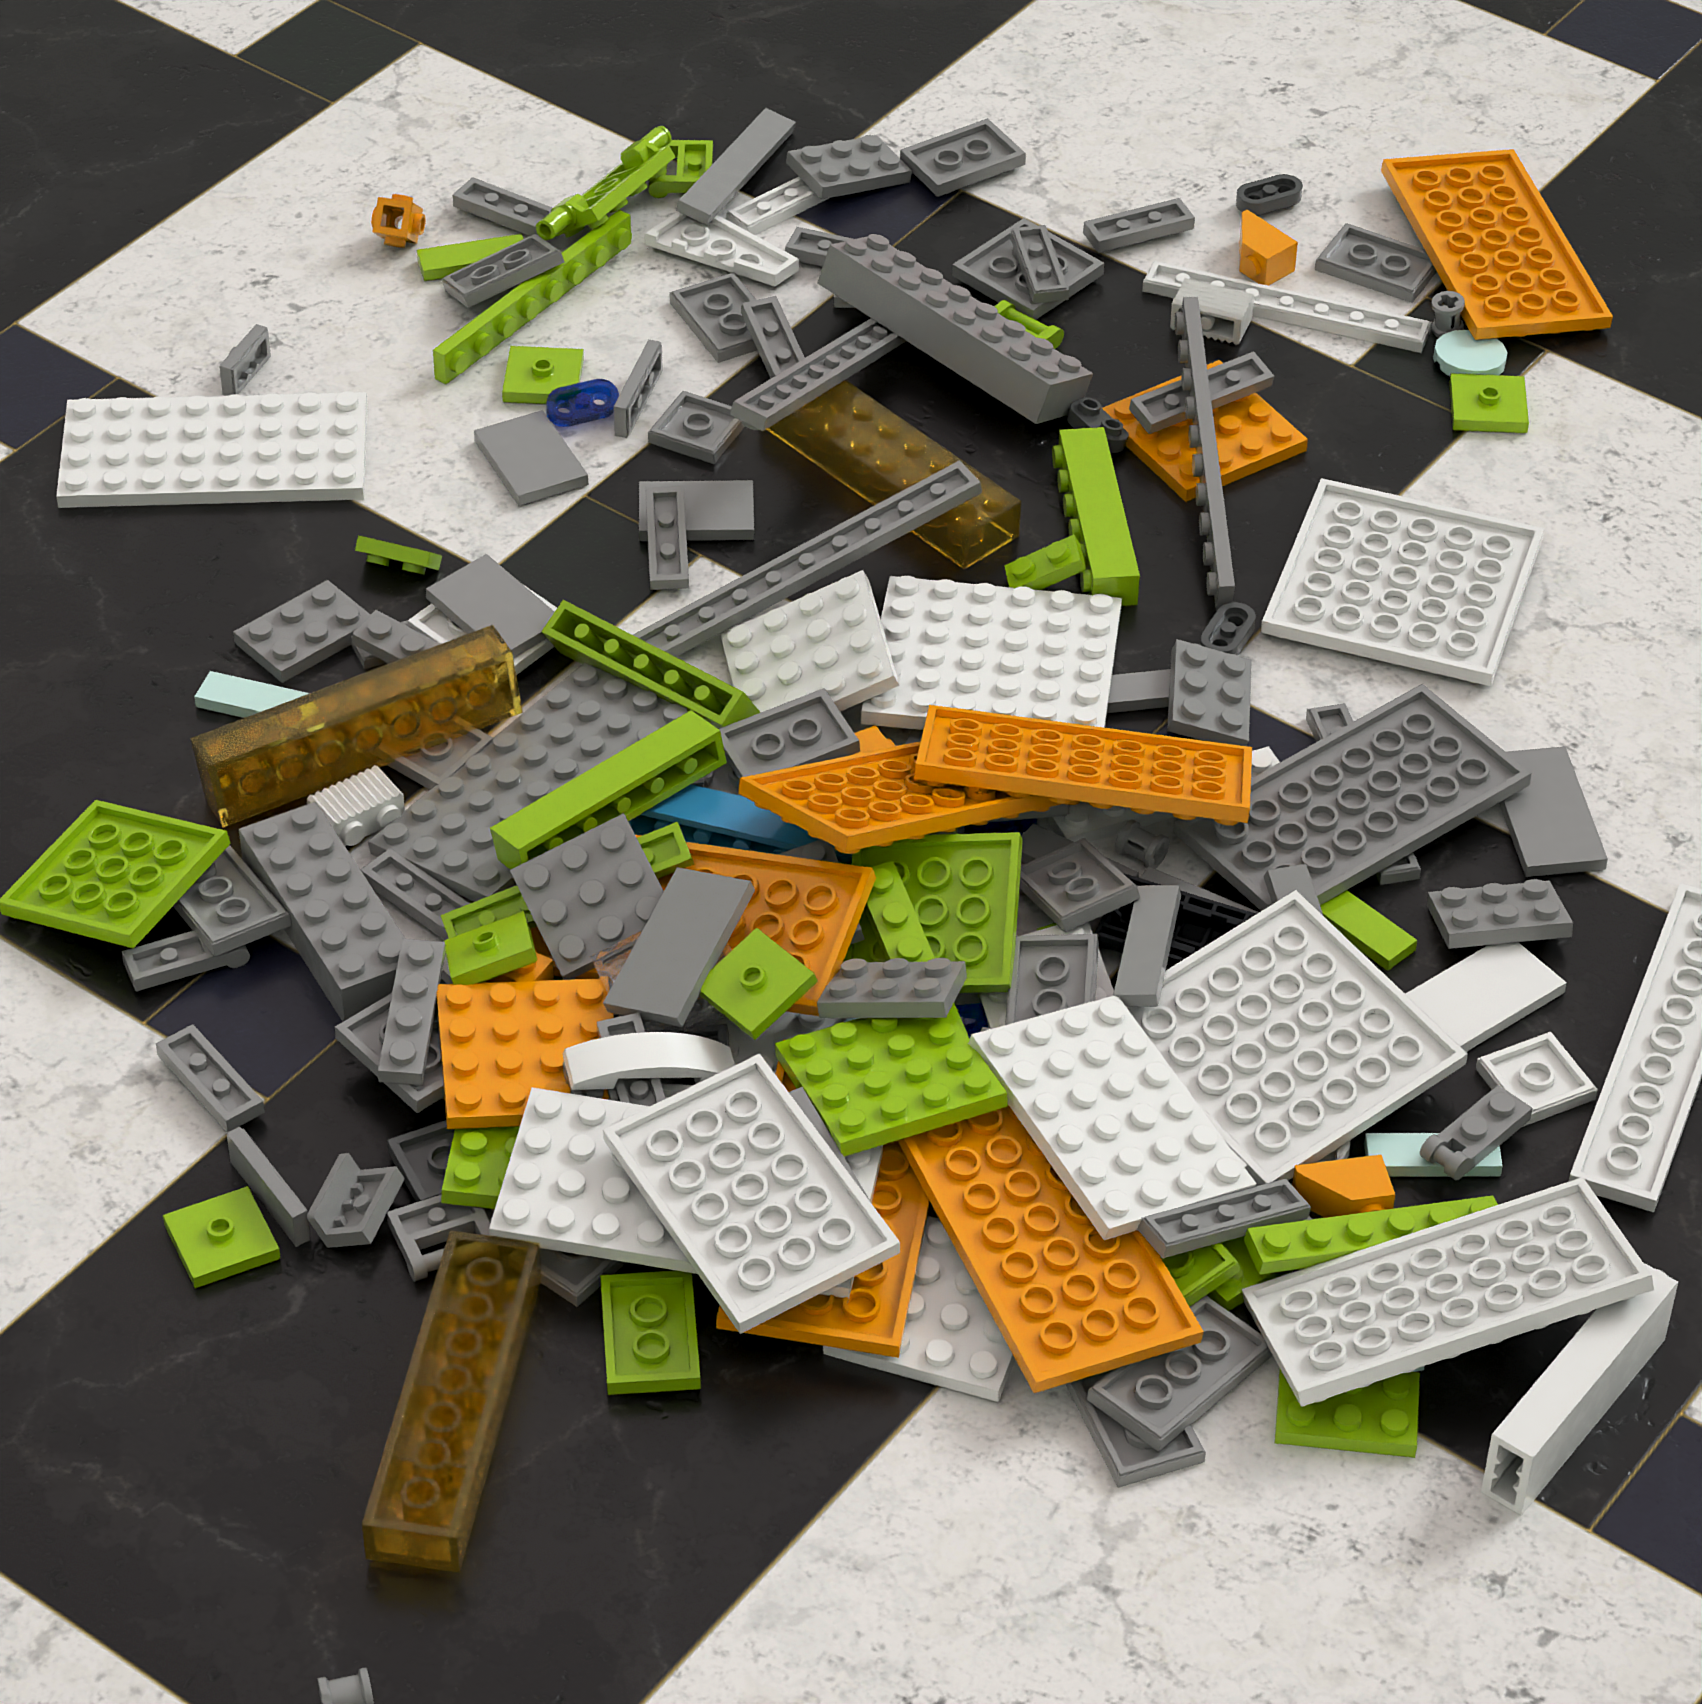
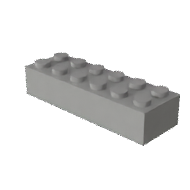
[239,801,406,1022]

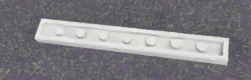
[1142,261,1432,353]

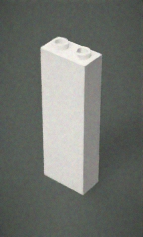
[1481,1263,1678,1516]

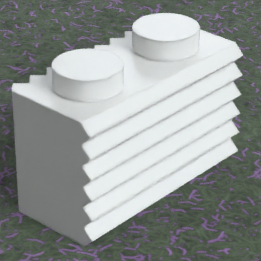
[1170,278,1254,345]
[307,765,405,846]

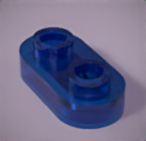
[545,379,619,427]

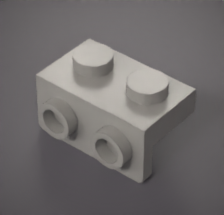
[307,1153,405,1248]

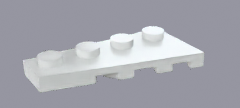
[645,212,799,287]

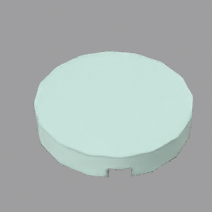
[1433,330,1508,376]

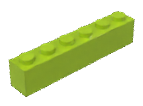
[1052,427,1140,606]
[541,600,761,729]
[490,710,727,870]

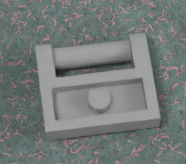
[386,1195,500,1282]

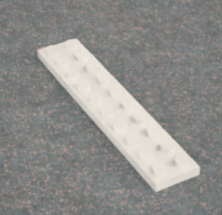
[1568,883,1702,1212]

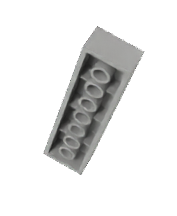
[817,234,1093,424]

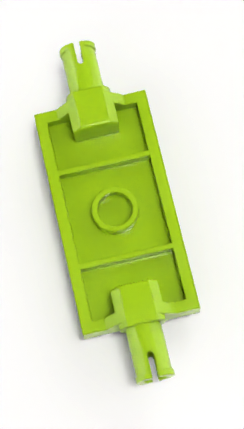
[536,126,675,240]

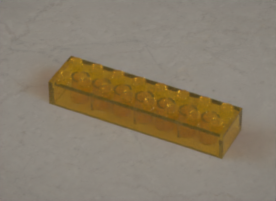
[766,380,1021,570]
[190,625,523,828]
[362,1230,542,1572]

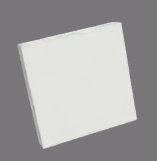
[1476,1032,1598,1127]

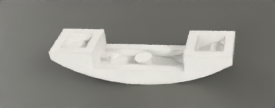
[562,1032,735,1090]

